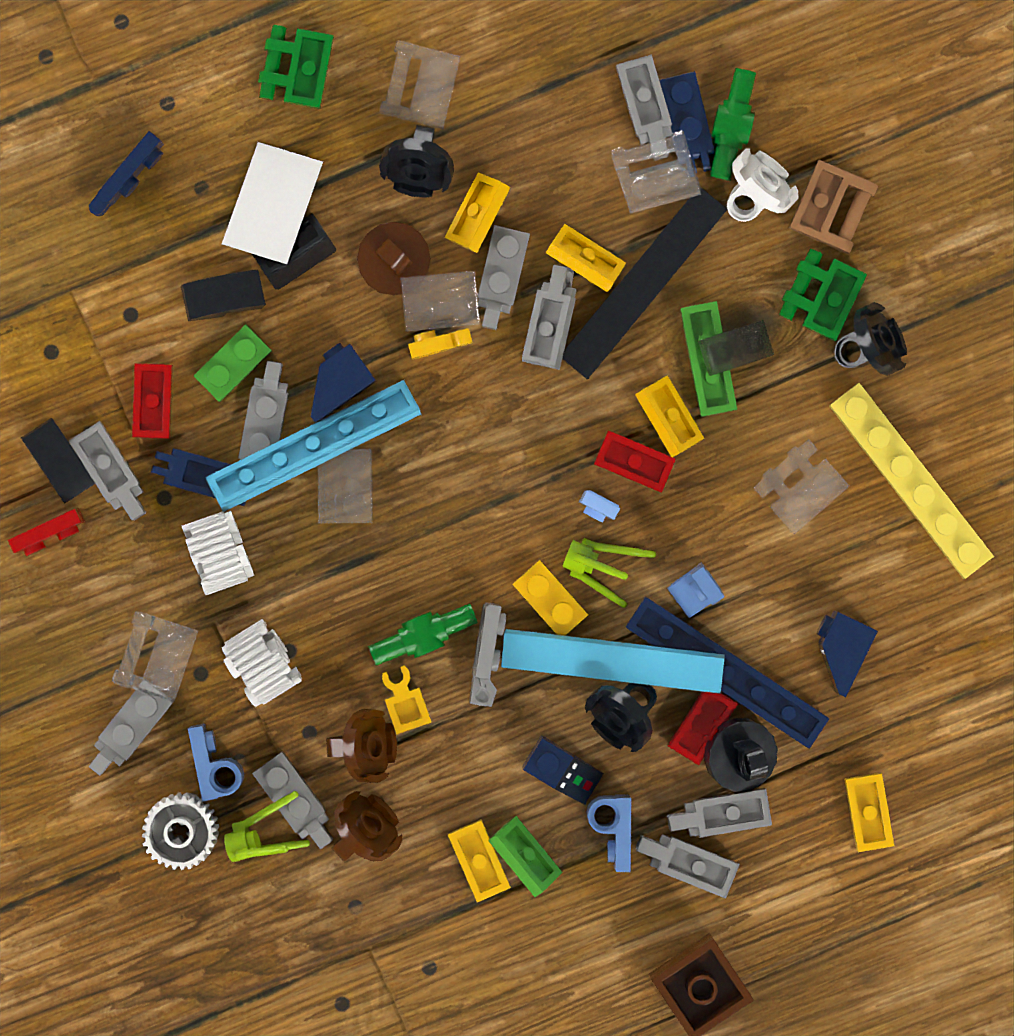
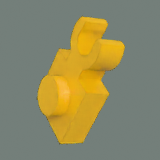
[408,328,472,360]
[382,665,432,734]

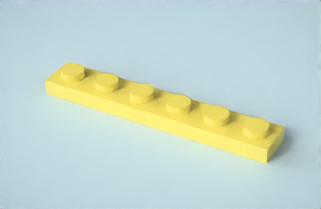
[829,383,994,579]

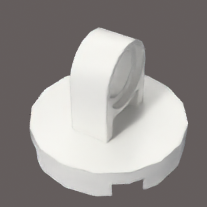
[727,149,798,222]

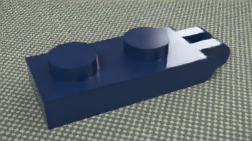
[659,71,715,175]
[89,131,164,217]
[151,448,246,506]

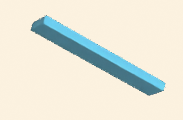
[205,380,421,512]
[501,629,725,693]

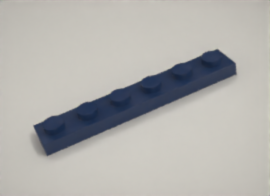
[625,596,830,749]

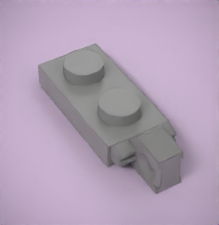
[616,55,672,161]
[477,225,530,330]
[522,265,576,370]
[238,361,289,459]
[69,421,146,521]
[469,602,506,707]
[89,680,173,776]
[252,751,333,849]
[667,788,772,838]
[635,834,740,898]

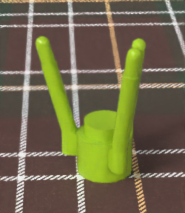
[563,538,656,608]
[224,791,310,862]

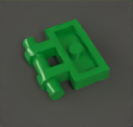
[258,25,334,109]
[779,248,867,342]

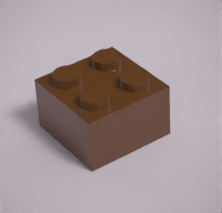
[649,933,754,1036]

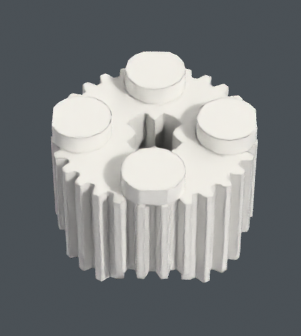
[182,511,254,595]
[222,619,302,707]
[142,792,219,870]

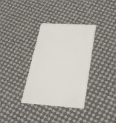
[222,142,323,264]

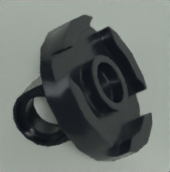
[379,125,454,198]
[834,302,907,376]
[585,683,657,752]
[704,718,778,792]

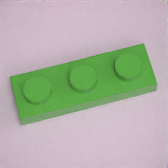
[680,301,737,417]

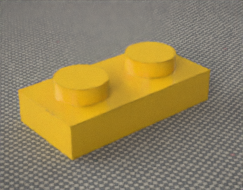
[444,172,511,253]
[546,224,626,292]
[635,375,705,458]
[512,560,588,636]
[844,773,894,852]
[448,819,511,902]

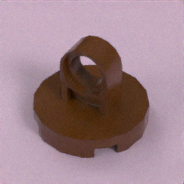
[357,222,431,296]
[326,709,397,783]
[331,791,403,861]

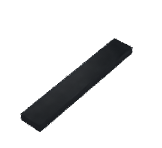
[562,186,728,380]

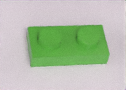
[194,325,272,402]
[488,816,563,897]

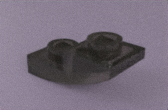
[698,320,774,376]

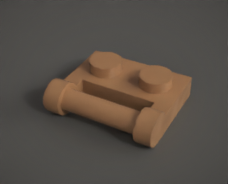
[789,160,878,254]

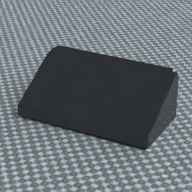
[251,213,336,290]

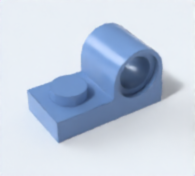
[667,562,725,618]
[188,724,244,802]
[586,795,631,872]

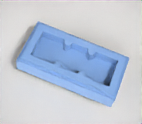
[579,490,620,523]

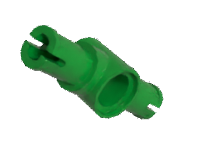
[710,68,756,181]
[368,604,478,666]

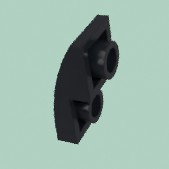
[181,269,266,322]
[21,418,95,504]

